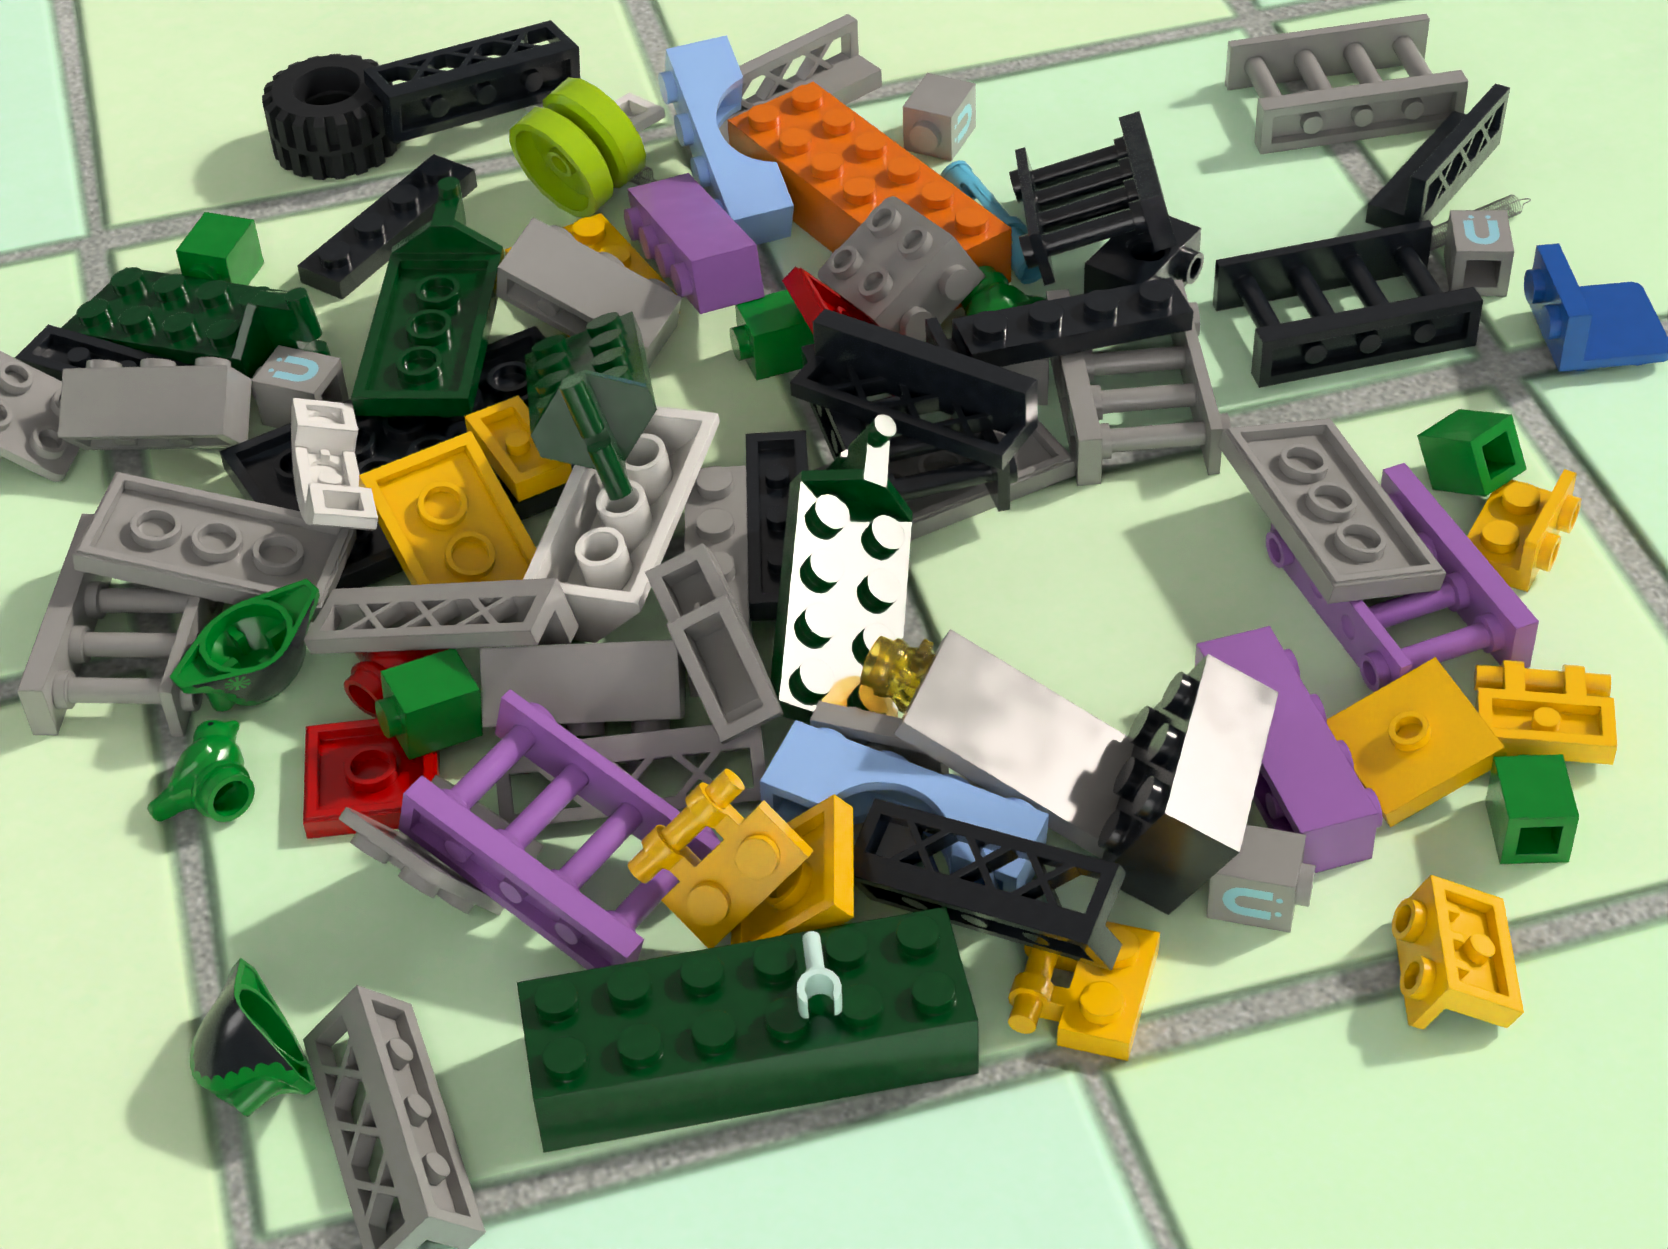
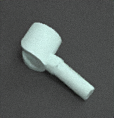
[797,931,842,1018]

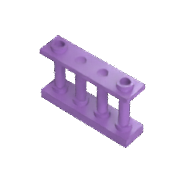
[1266,463,1539,692]
[398,689,721,970]

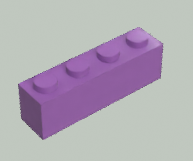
[624,173,765,314]
[1195,626,1383,873]

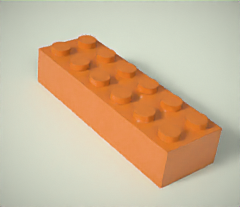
[727,81,1012,310]

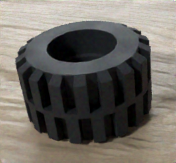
[262,54,401,180]

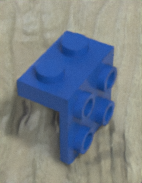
[1524,243,1668,372]

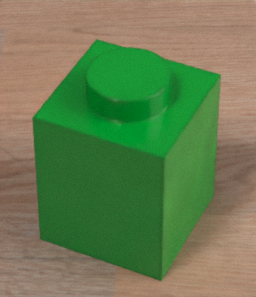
[176,212,264,285]
[729,290,814,381]
[1417,409,1527,497]
[375,649,483,760]
[1485,754,1579,864]

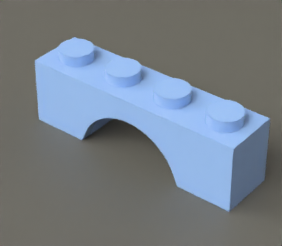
[658,35,794,245]
[760,720,1049,893]

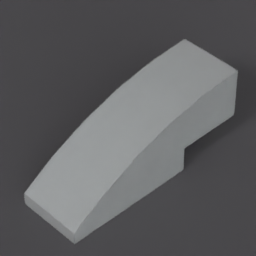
[645,543,783,744]

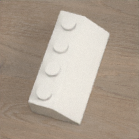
[523,406,720,643]

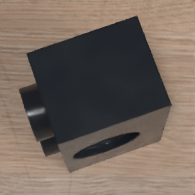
[1084,216,1204,294]

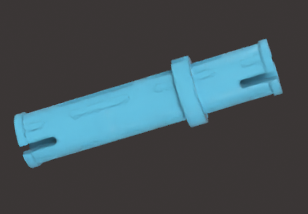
[941,160,1042,284]

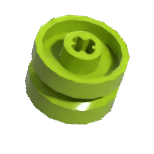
[509,77,646,218]

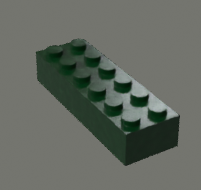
[517,907,979,1153]

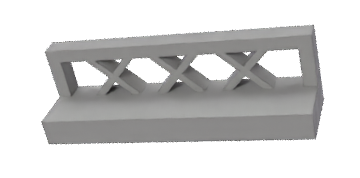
[719,14,882,144]
[304,578,579,654]
[496,725,766,824]
[303,985,486,1249]

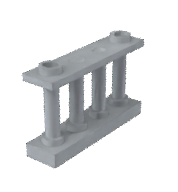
[1225,13,1469,154]
[1046,280,1231,486]
[17,514,225,737]

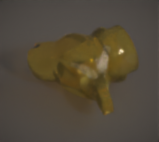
[860,635,935,714]

